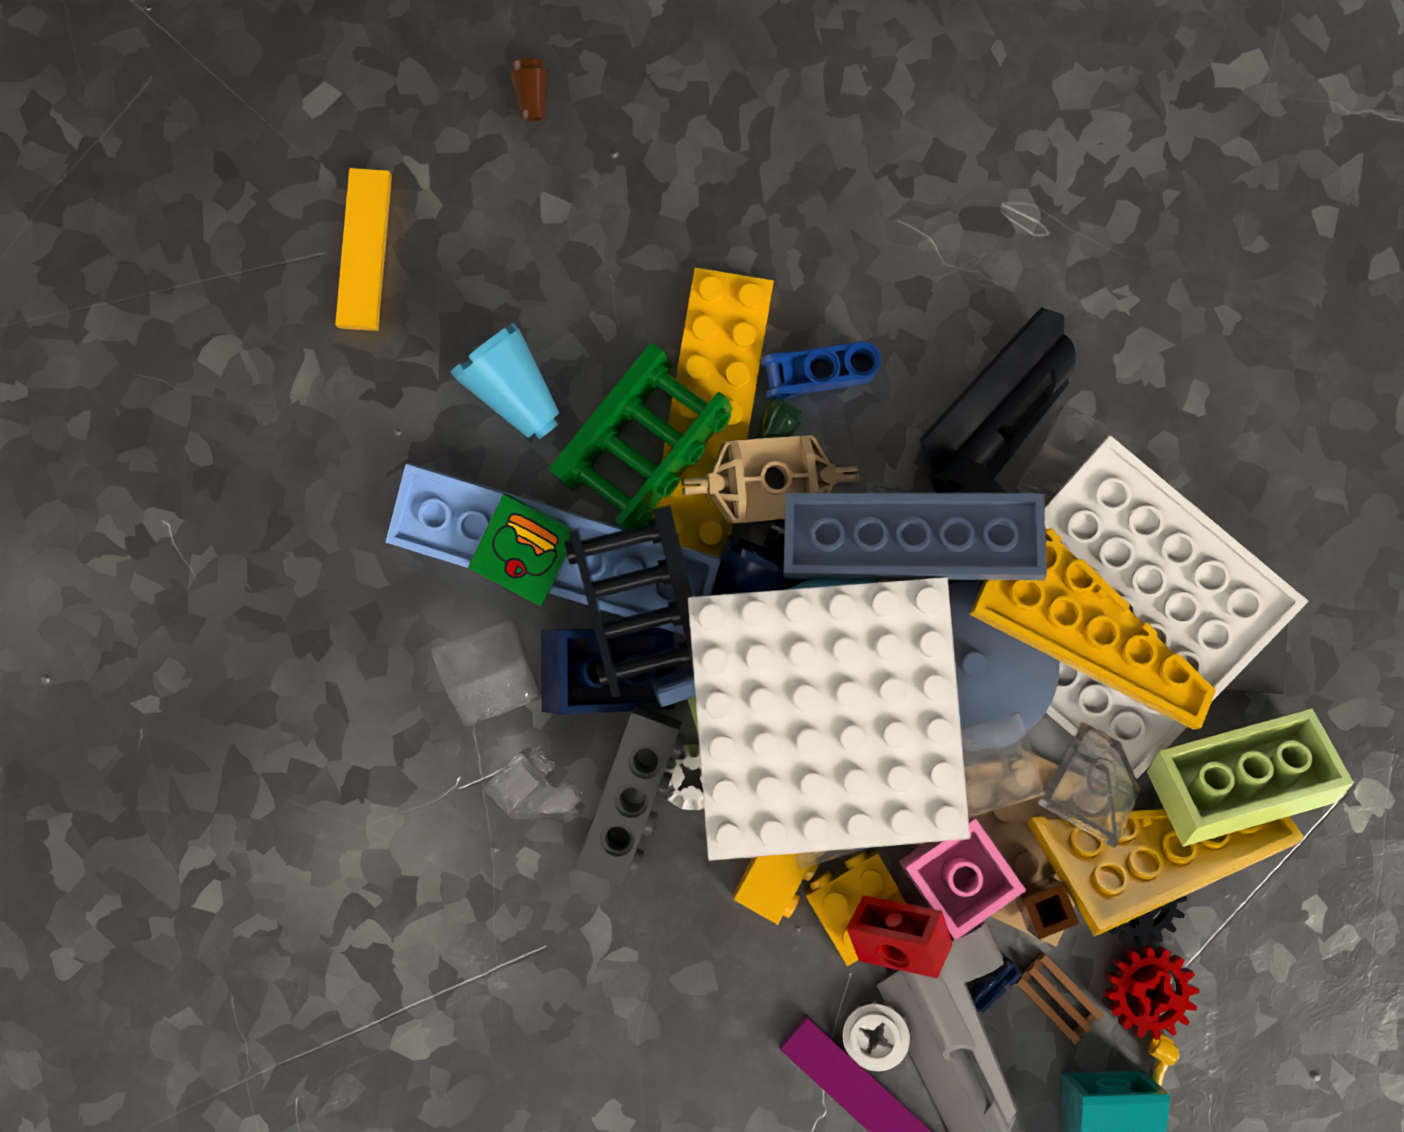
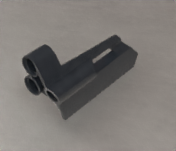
[919,307,1076,493]

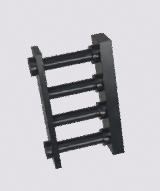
[564,505,693,698]

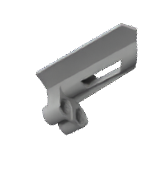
[877,921,1018,1132]

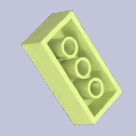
[1146,708,1354,847]

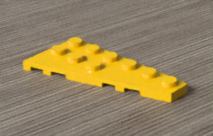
[969,527,1216,730]
[1027,809,1304,937]

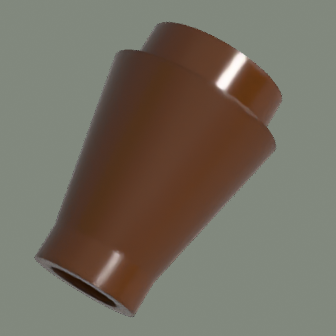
[509,58,548,122]

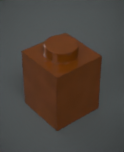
[1015,876,1079,940]

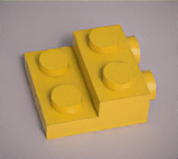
[804,849,907,966]

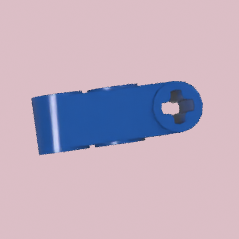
[760,341,881,400]

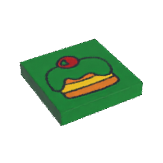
[468,493,574,607]

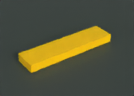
[335,168,392,331]

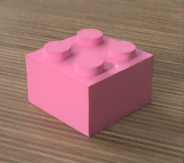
[898,815,1026,941]

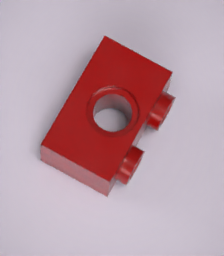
[847,895,953,979]

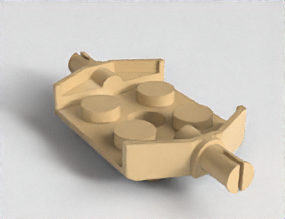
[681,435,859,525]

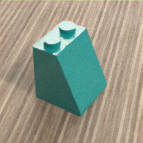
[1061,1071,1170,1132]

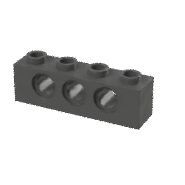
[576,705,686,886]

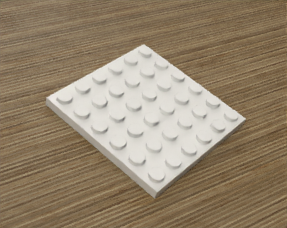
[978,435,1309,785]
[688,577,970,860]

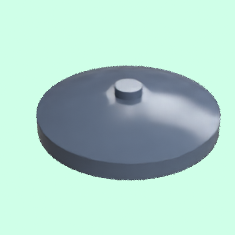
[948,581,1060,749]

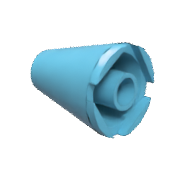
[450,322,559,439]

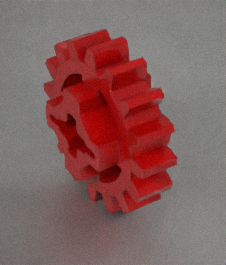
[1103,945,1199,1040]

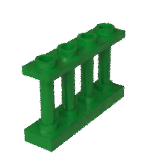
[548,342,733,530]

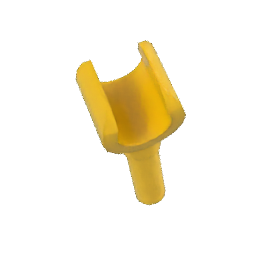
[1148,1034,1179,1086]

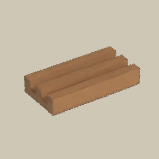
[1015,952,1105,1045]

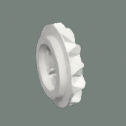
[665,744,704,810]
[843,1001,910,1071]

